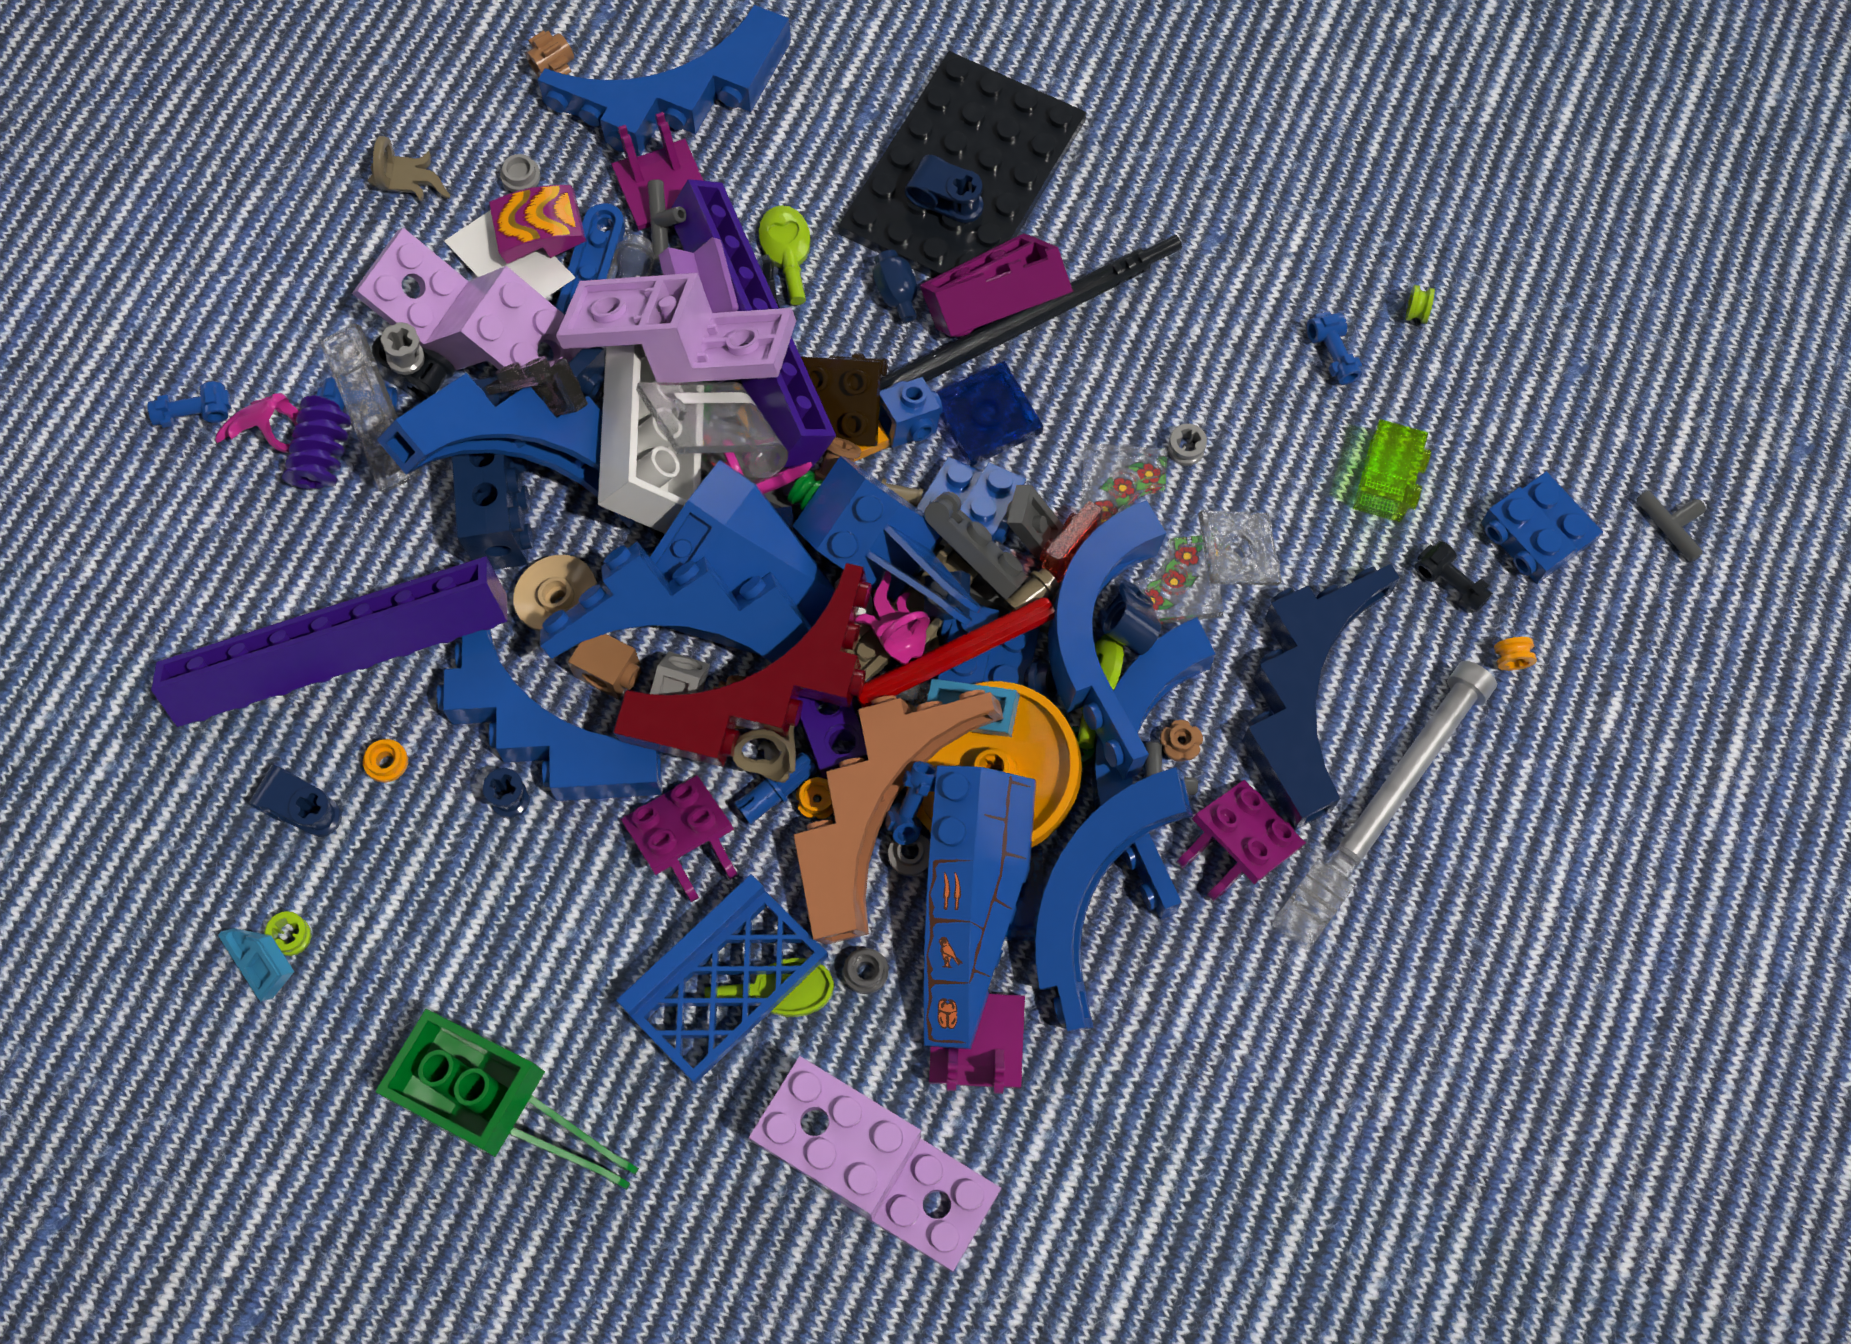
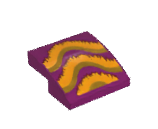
[489,185,586,264]

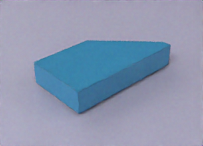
[218,928,294,1002]

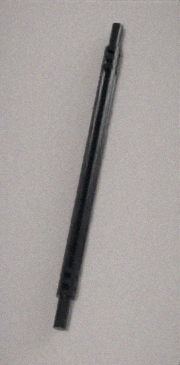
[880,235,1182,391]

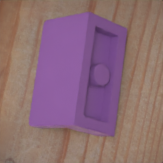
[658,237,738,313]

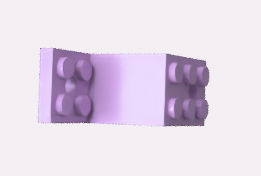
[352,228,582,413]

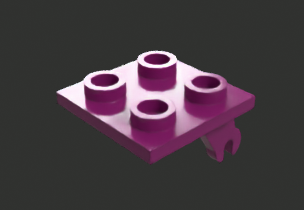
[611,112,704,231]
[621,775,738,902]
[1176,779,1306,902]
[929,994,1025,1094]

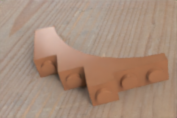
[794,690,1004,945]

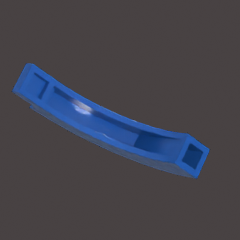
[1035,767,1193,1032]

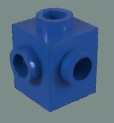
[879,377,942,448]

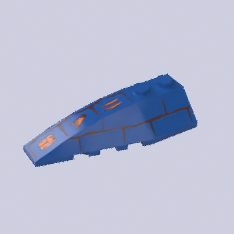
[924,766,1036,1049]

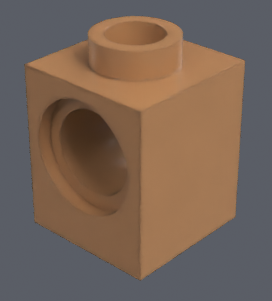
[568,634,641,700]

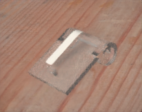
[636,382,788,478]

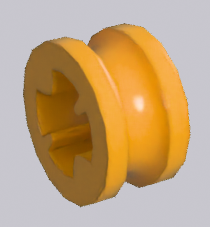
[1494,637,1537,671]

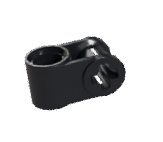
[372,335,456,402]

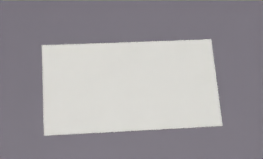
[444,210,576,298]

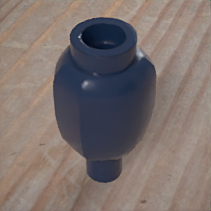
[872,250,917,323]

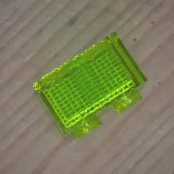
[1352,419,1431,522]

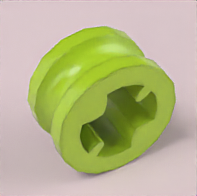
[1405,284,1435,325]
[265,911,312,956]

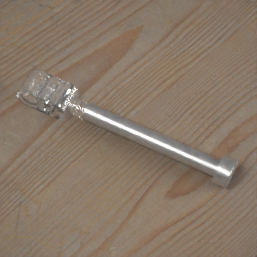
[1271,661,1497,952]

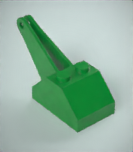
[375,1009,639,1190]

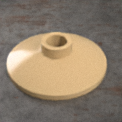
[513,555,597,631]

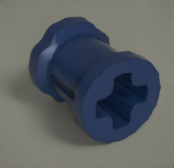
[483,768,530,819]

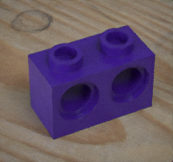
[797,696,868,780]

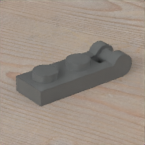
[924,491,1028,600]

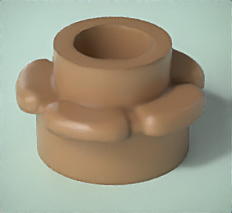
[1160,720,1203,762]

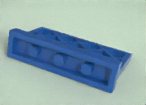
[616,874,828,1084]

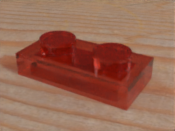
[1040,501,1103,583]

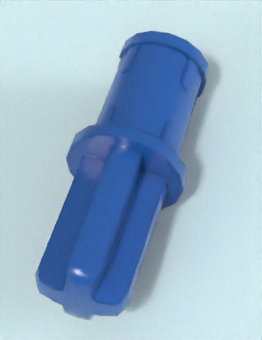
[734,753,817,825]

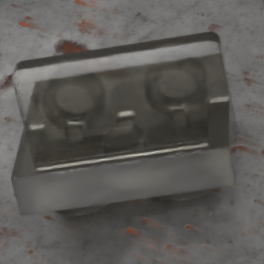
[485,356,588,416]

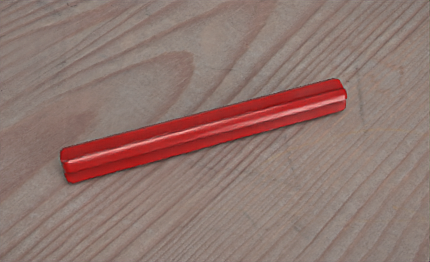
[856,597,1055,708]

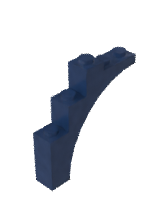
[1242,564,1400,830]

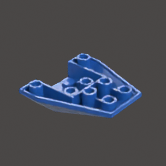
[650,460,836,656]

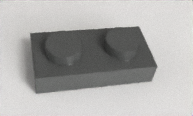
[1006,485,1064,563]

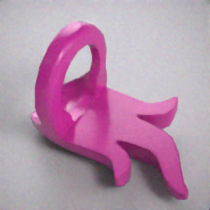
[215,393,299,453]
[721,443,812,494]
[855,571,930,665]

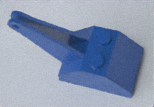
[793,456,982,626]

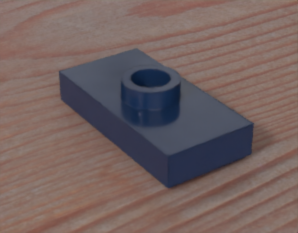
[564,347,605,409]

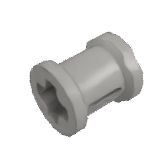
[381,322,425,375]

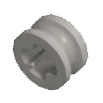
[1168,423,1207,466]

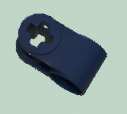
[904,155,984,223]
[1097,580,1161,655]
[249,765,342,837]

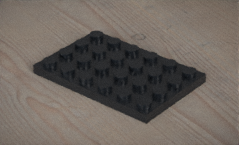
[838,51,1087,278]

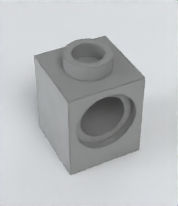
[650,651,710,695]

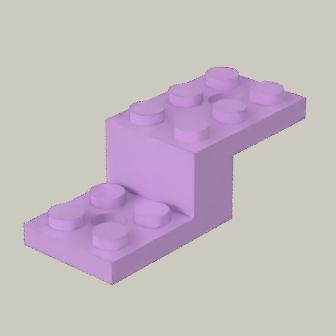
[556,273,796,384]
[749,1056,1001,1273]

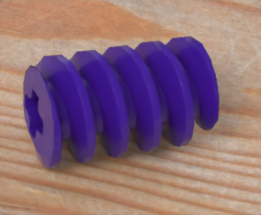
[282,395,352,490]

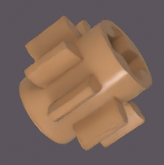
[525,30,574,77]

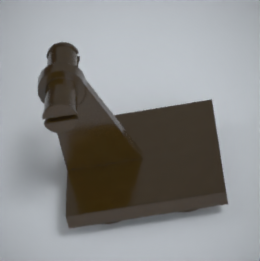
[801,353,888,446]

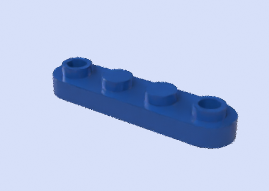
[556,203,625,315]

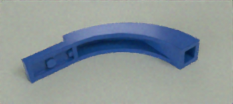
[1048,500,1167,780]
[1092,617,1216,920]

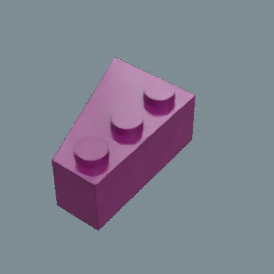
[920,233,1073,337]

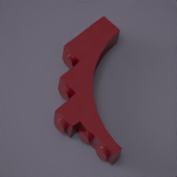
[613,563,871,767]

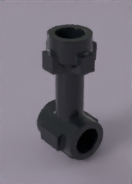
[1415,541,1493,612]

